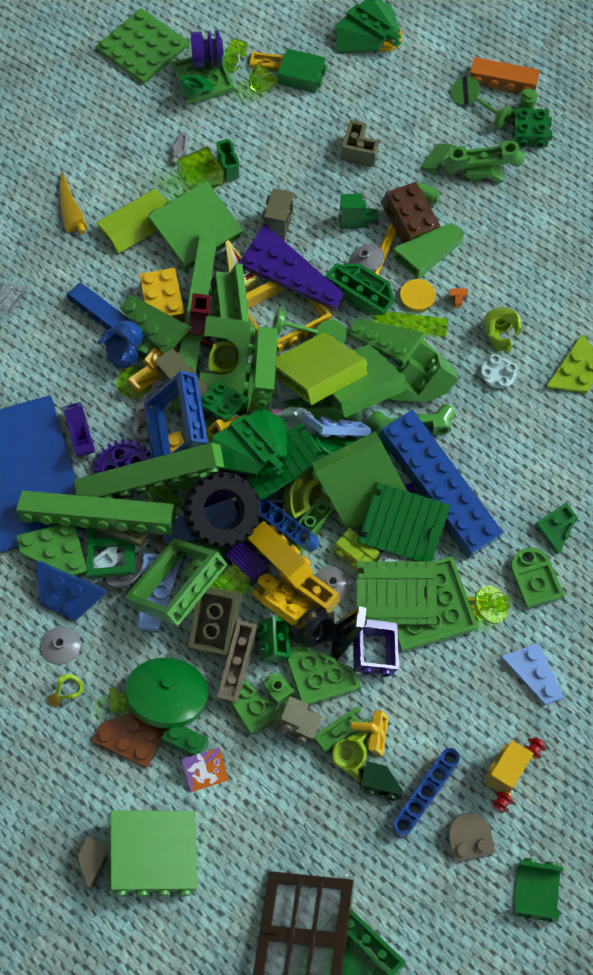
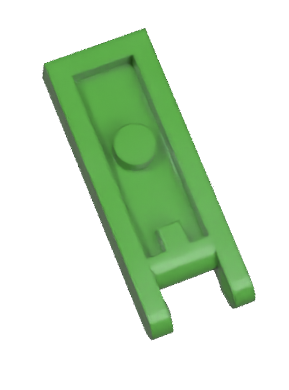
[314,706,370,754]

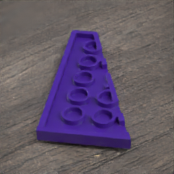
[239,223,344,311]

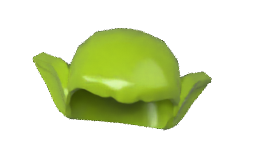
[332,731,369,783]

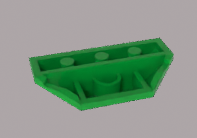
[325,264,395,315]

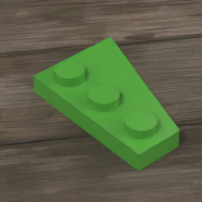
[219,680,278,735]

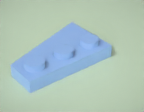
[303,414,371,438]
[501,643,564,706]

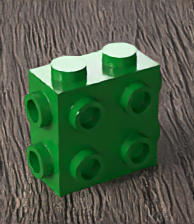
[513,108,552,148]

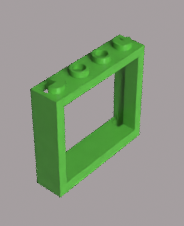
[247,327,278,414]
[125,538,227,626]

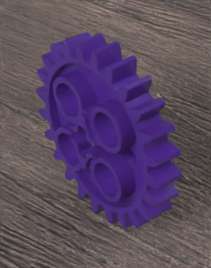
[92,438,152,499]

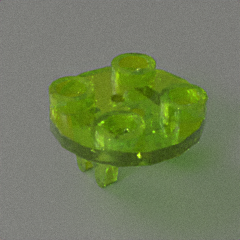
[474,585,511,624]

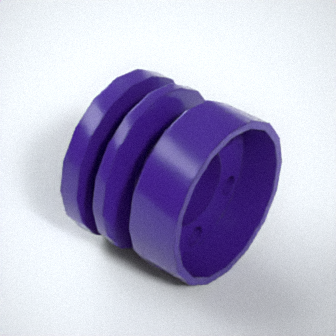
[190,30,224,69]

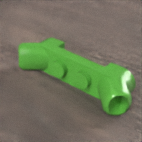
[443,141,525,175]
[368,404,455,440]

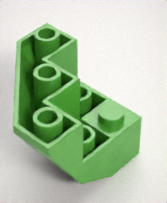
[389,340,459,402]

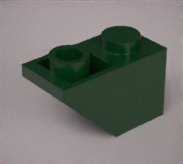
[360,761,403,801]

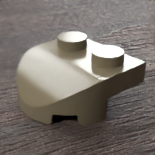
[447,813,495,862]

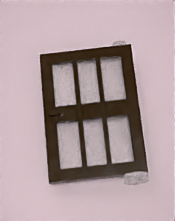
[252,871,354,975]

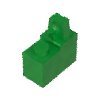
[339,193,379,229]

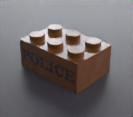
[380,182,441,243]

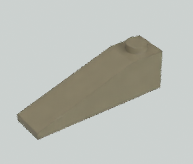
[217,620,258,703]

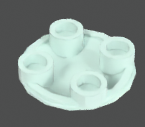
[480,354,517,388]

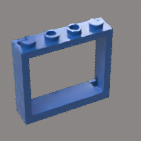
[144,371,208,458]

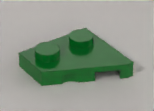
[535,502,578,554]

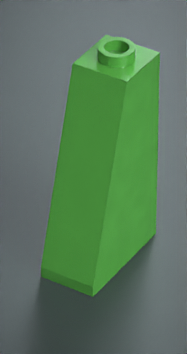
[393,222,464,279]

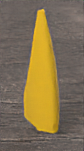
[60,172,88,235]

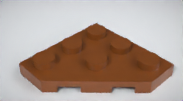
[92,713,167,769]

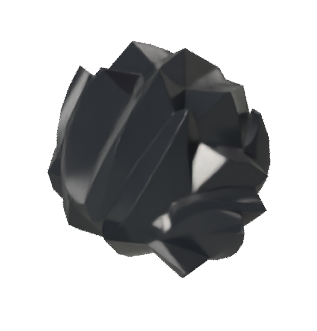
[290,605,340,647]

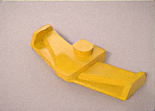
[125,340,181,393]

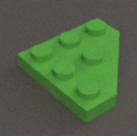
[17,524,87,577]
[287,645,361,706]

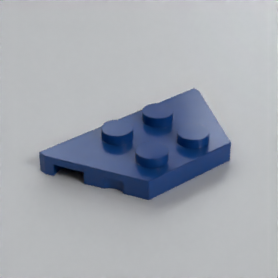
[36,561,108,621]

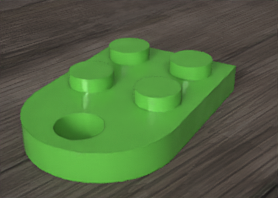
[511,548,565,609]

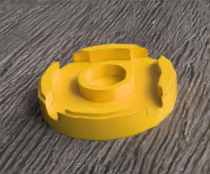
[400,279,436,313]

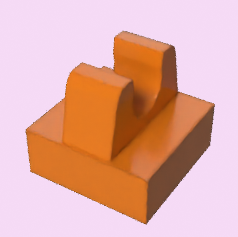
[448,288,468,308]

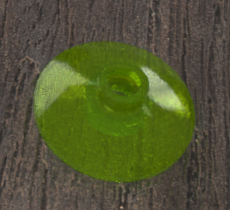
[117,366,152,399]

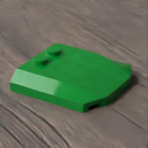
[289,909,406,975]

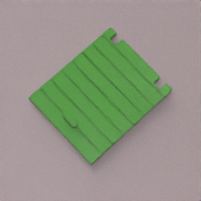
[357,561,437,625]

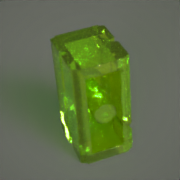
[211,563,250,595]

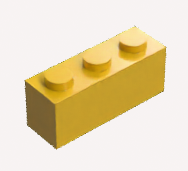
[280,573,340,613]

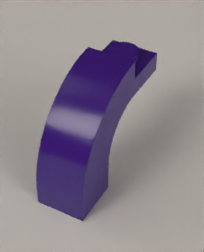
[63,402,95,457]

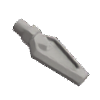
[170,132,189,166]

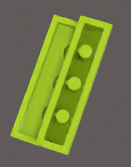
[96,188,168,253]

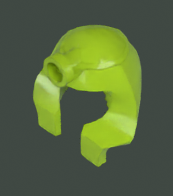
[483,307,522,353]

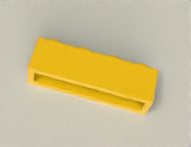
[247,521,314,588]

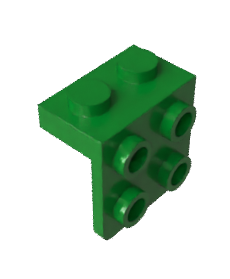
[200,381,249,421]

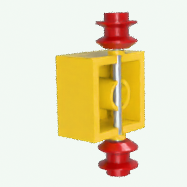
[485,737,546,814]

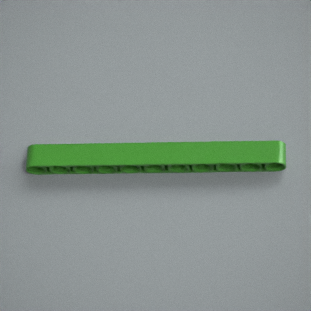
[170,230,219,413]

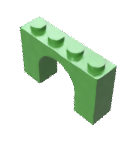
[199,316,255,395]

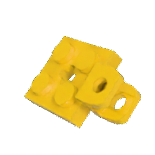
[252,573,314,626]

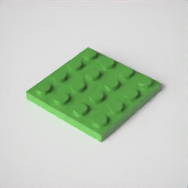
[95,8,189,84]
[397,556,478,652]

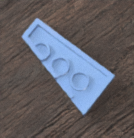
[139,553,183,631]

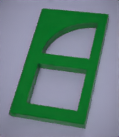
[87,527,135,579]

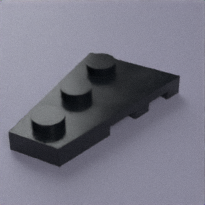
[330,606,367,661]

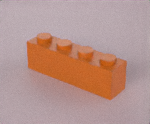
[470,57,540,93]

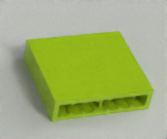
[275,332,368,405]

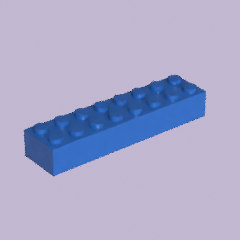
[379,409,503,559]

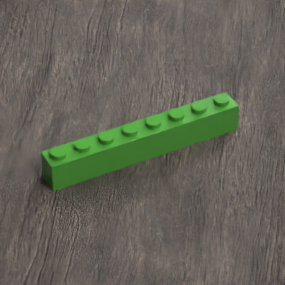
[74,443,224,499]
[16,491,177,535]

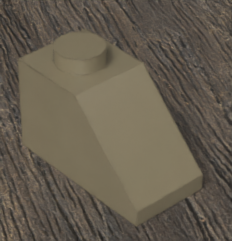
[77,836,108,890]

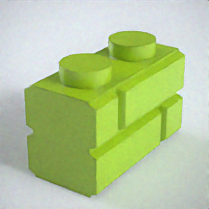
[334,528,380,573]

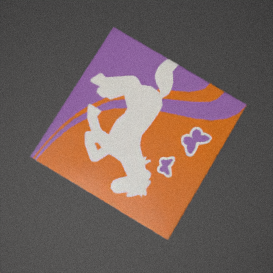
[182,747,229,793]

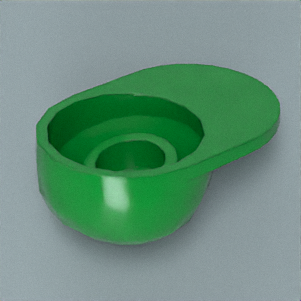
[179,75,214,99]

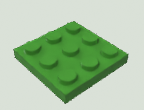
[171,56,235,104]

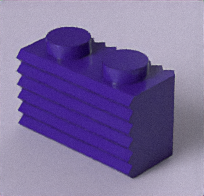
[225,542,269,587]

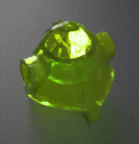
[249,62,279,92]

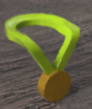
[48,674,84,707]

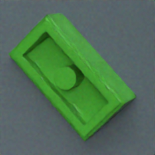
[421,143,453,176]

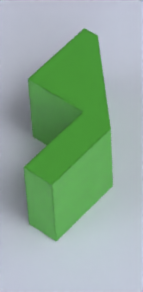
[464,165,504,184]

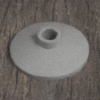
[349,244,384,271]
[106,558,143,588]
[315,566,352,602]
[40,626,81,665]

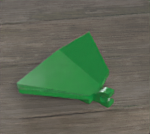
[336,0,401,53]
[212,408,287,477]

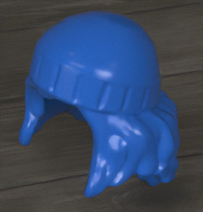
[97,321,143,368]

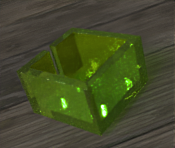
[177,146,224,191]

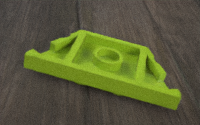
[546,335,593,394]

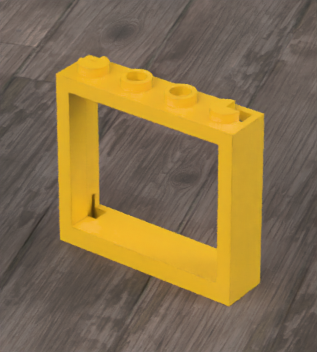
[246,281,332,354]

